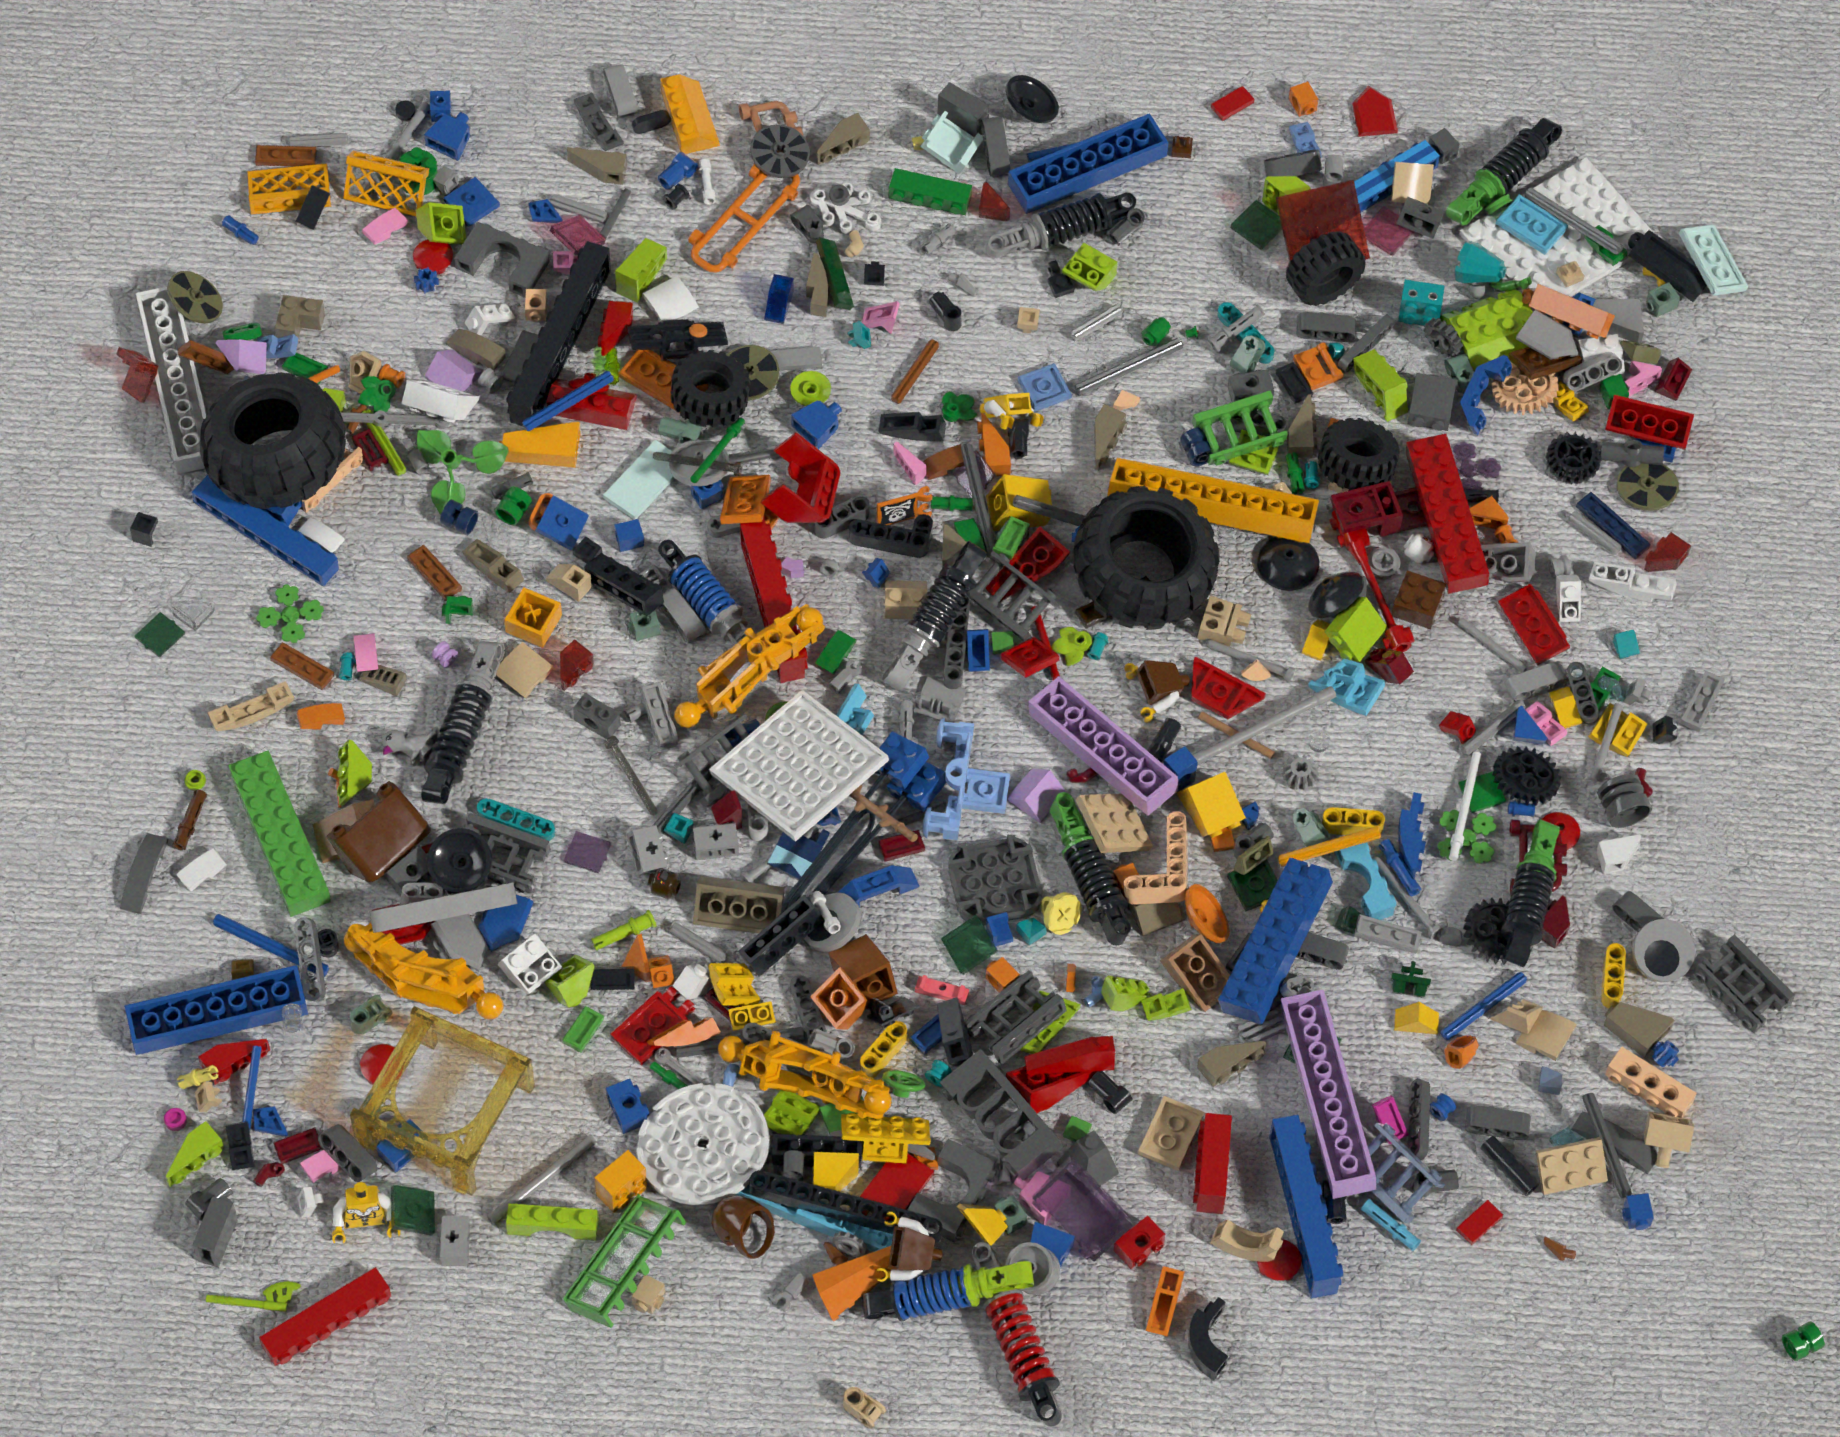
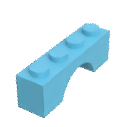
[1334,842,1396,920]

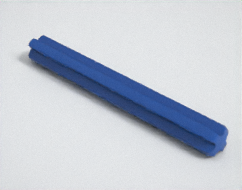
[522,371,614,431]
[1440,972,1527,1041]

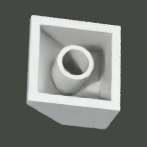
[1577,334,1625,387]

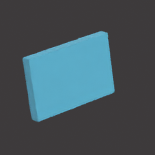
[1496,194,1569,255]

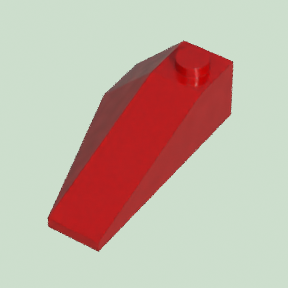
[985,526,1071,602]
[1024,1036,1115,1074]
[1006,1066,1099,1113]

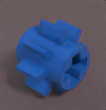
[414,267,439,294]
[1652,1040,1679,1067]

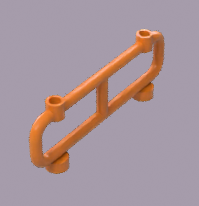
[688,164,800,273]

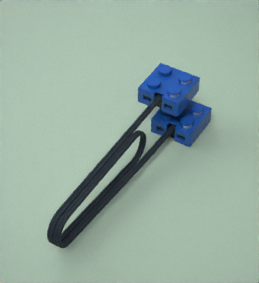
[781,731,947,913]

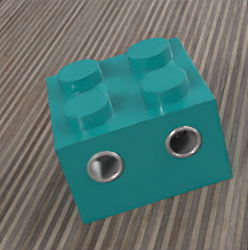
[1398,279,1445,326]

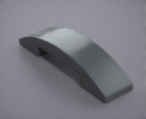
[574,92,624,151]
[120,833,169,914]
[1571,1111,1657,1174]

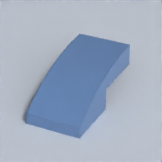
[1289,122,1321,157]
[257,334,299,358]

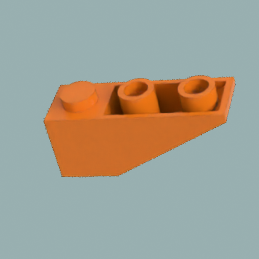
[977,414,1011,477]

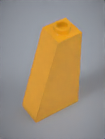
[499,422,581,468]

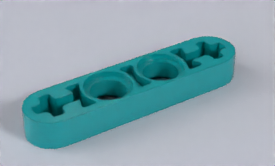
[1217,302,1275,364]
[477,798,556,841]

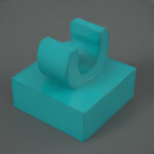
[847,321,871,349]

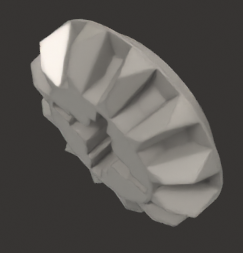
[1368,547,1400,578]
[832,1231,867,1257]

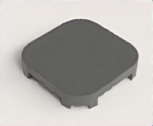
[948,835,1042,925]

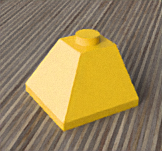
[813,1152,859,1192]
[956,1204,1008,1246]

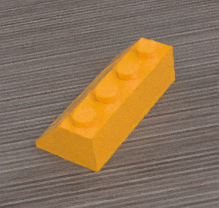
[660,74,720,154]

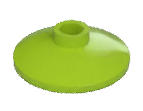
[790,371,831,406]

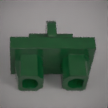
[1390,961,1431,998]

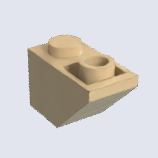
[546,564,592,602]

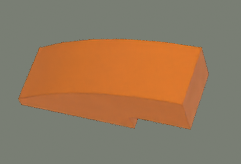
[647,1017,721,1047]
[1146,1266,1185,1337]

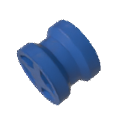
[1430,1093,1456,1121]

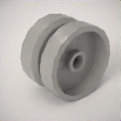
[1005,1242,1061,1295]

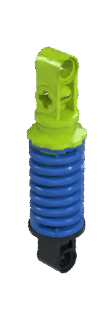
[862,1261,1034,1322]

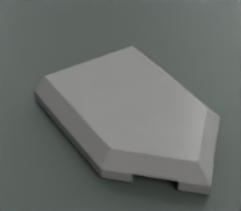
[1516,309,1578,359]
[431,914,488,972]

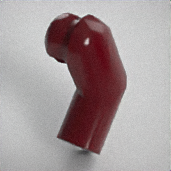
[1066,767,1098,783]
[1635,768,1653,797]
[253,1162,285,1187]

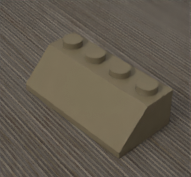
[693,876,786,933]

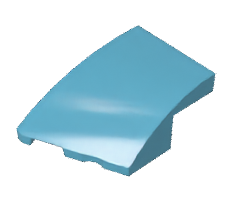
[1308,659,1385,716]

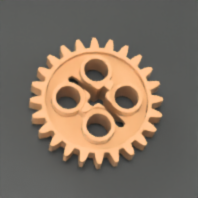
[1492,362,1558,415]

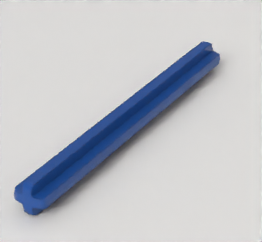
[213,914,329,977]

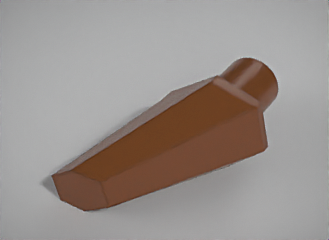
[1522,288,1536,304]
[348,404,367,435]
[1544,1236,1576,1261]
[823,1242,848,1266]

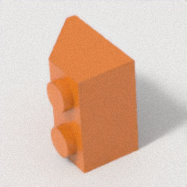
[810,967,867,1030]

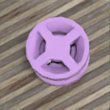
[432,641,458,668]

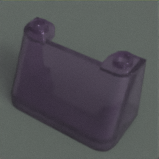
[1032,1156,1133,1262]

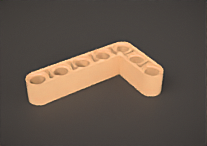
[1123,811,1188,904]

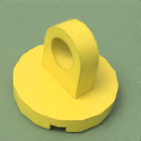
[1041,892,1082,935]

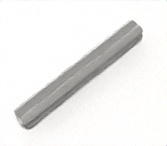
[1460,700,1526,756]

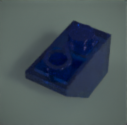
[764,274,794,324]

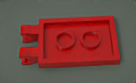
[610,985,695,1065]
[860,1153,934,1222]

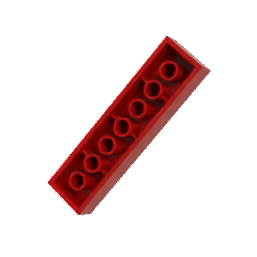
[1406,433,1489,594]
[740,516,808,683]

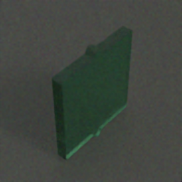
[134,612,185,658]

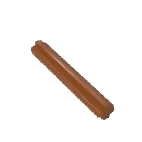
[891,339,939,404]

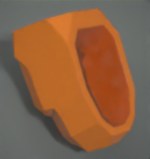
[1444,1035,1479,1069]

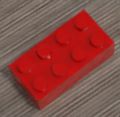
[1193,1113,1232,1214]

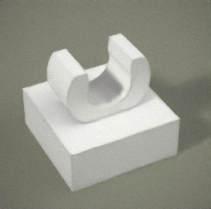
[297,1187,324,1217]

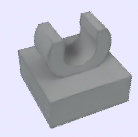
[1623,677,1651,705]

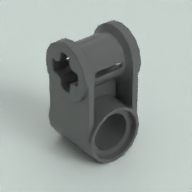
[790,204,824,243]

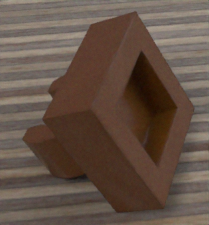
[1171,136,1193,159]

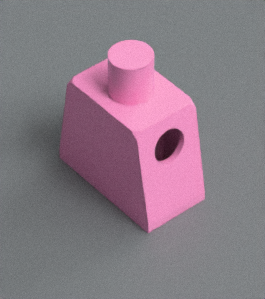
[1014,1171,1070,1225]

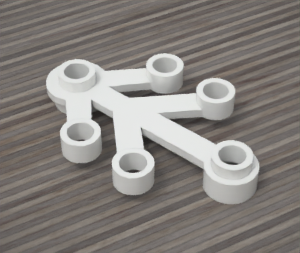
[810,183,881,234]

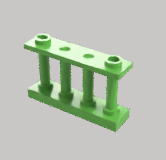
[1192,390,1288,466]

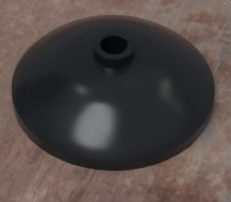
[1005,75,1059,123]
[1257,537,1320,591]
[1308,571,1364,618]
[427,828,492,893]

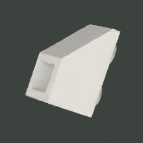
[1556,575,1581,622]
[1596,834,1641,874]
[673,962,713,1000]

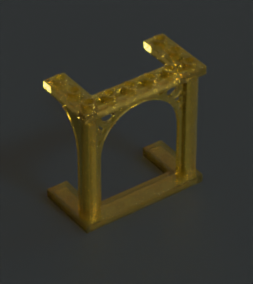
[350,1006,535,1196]

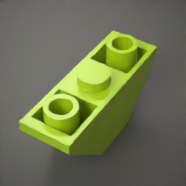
[337,739,372,806]
[1101,976,1151,1012]

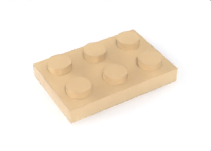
[1138,1096,1205,1171]
[1536,1137,1608,1195]

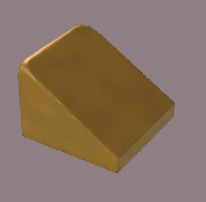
[231,959,254,980]

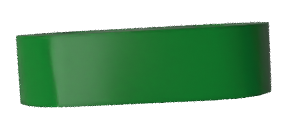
[222,323,262,340]

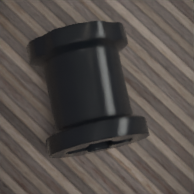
[663,183,690,210]

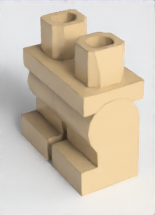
[1197,595,1252,646]

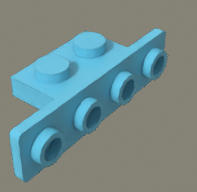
[836,683,874,735]

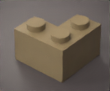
[275,295,325,338]

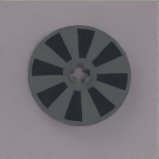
[750,125,810,178]

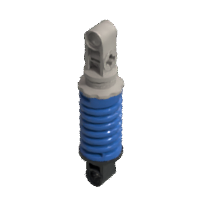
[658,539,761,664]

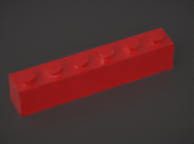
[259,1267,391,1366]

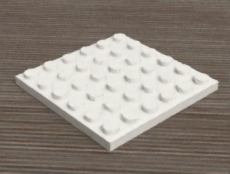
[709,690,889,841]

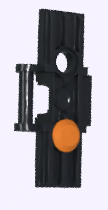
[627,319,728,361]

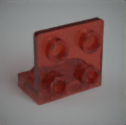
[116,347,159,403]

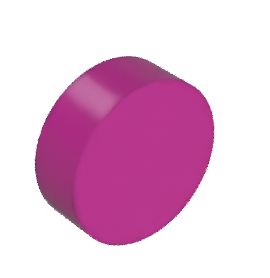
[164,1108,187,1131]

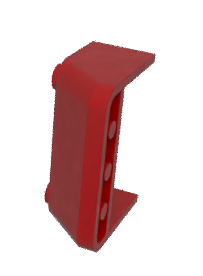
[761,432,841,523]

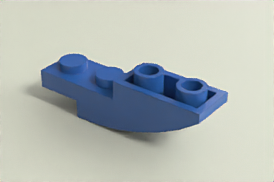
[1398,792,1426,878]

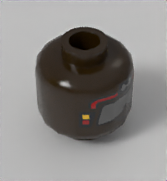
[648,868,681,899]

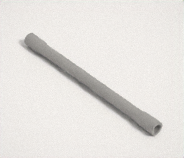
[1192,686,1336,766]

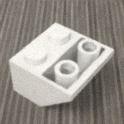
[498,934,562,994]

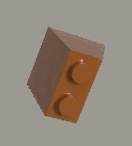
[828,934,898,1010]

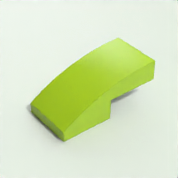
[1141,988,1192,1021]

